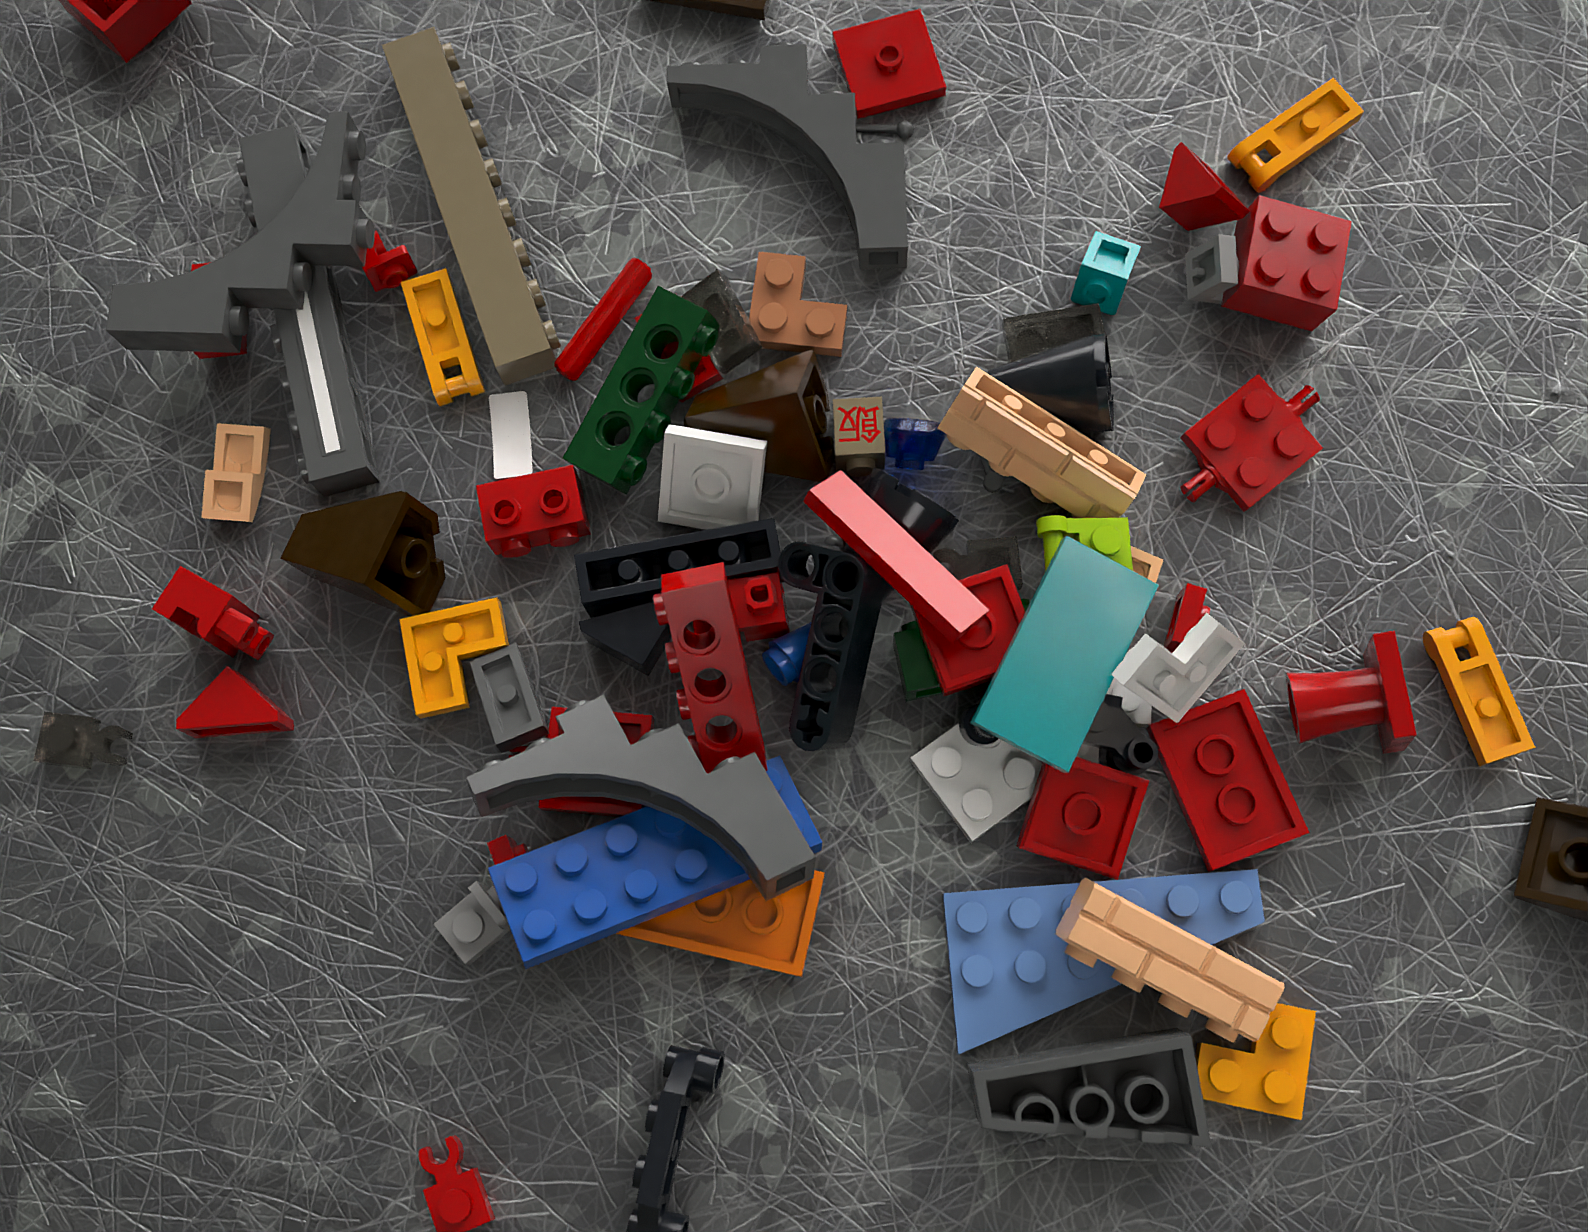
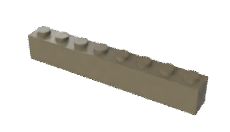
[382,27,561,386]

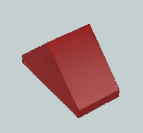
[1159,142,1250,231]
[176,666,294,738]

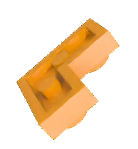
[399,597,509,719]
[1195,1003,1316,1120]

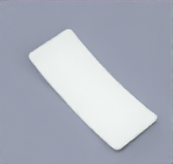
[489,391,532,479]

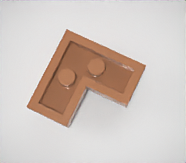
[746,252,847,357]

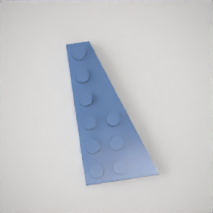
[942,869,1265,1055]

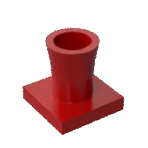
[1286,630,1417,754]

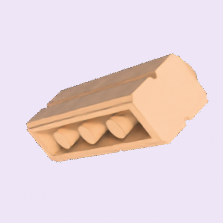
[938,367,1146,518]
[1055,878,1284,1043]

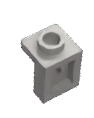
[1185,234,1239,304]
[433,881,511,965]

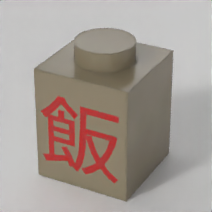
[833,397,885,476]

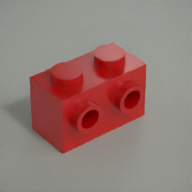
[476,465,591,558]

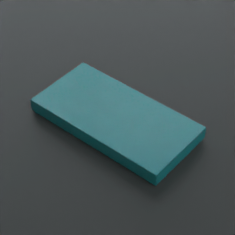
[970,536,1159,773]

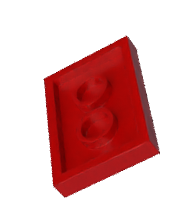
[1146,689,1310,872]

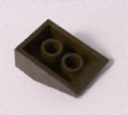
[1514,797,1588,923]

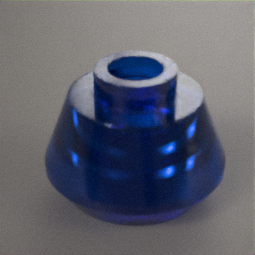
[884,417,946,470]

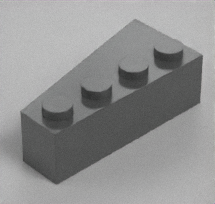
[967,1028,1212,1148]

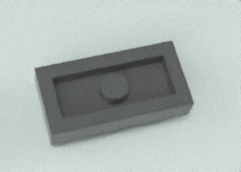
[469,643,549,753]

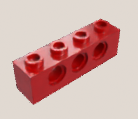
[653,562,768,774]

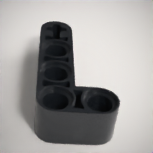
[778,541,886,751]

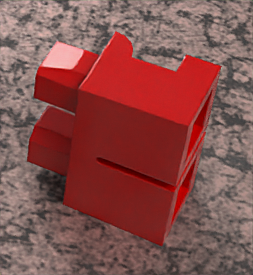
[152,566,274,660]
[693,572,790,642]

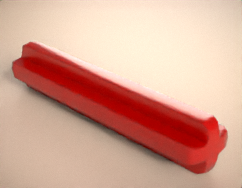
[554,258,652,381]

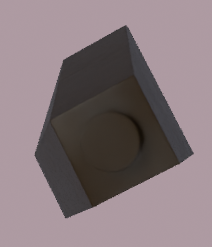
[684,350,835,482]
[280,491,446,617]

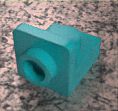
[1071,231,1141,315]

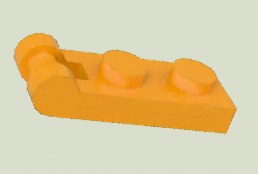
[1227,78,1364,193]
[401,268,486,407]
[1423,616,1535,767]

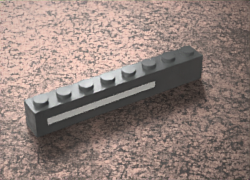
[236,124,380,497]

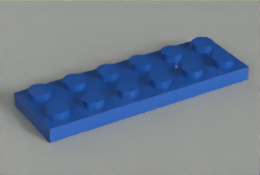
[488,756,822,969]

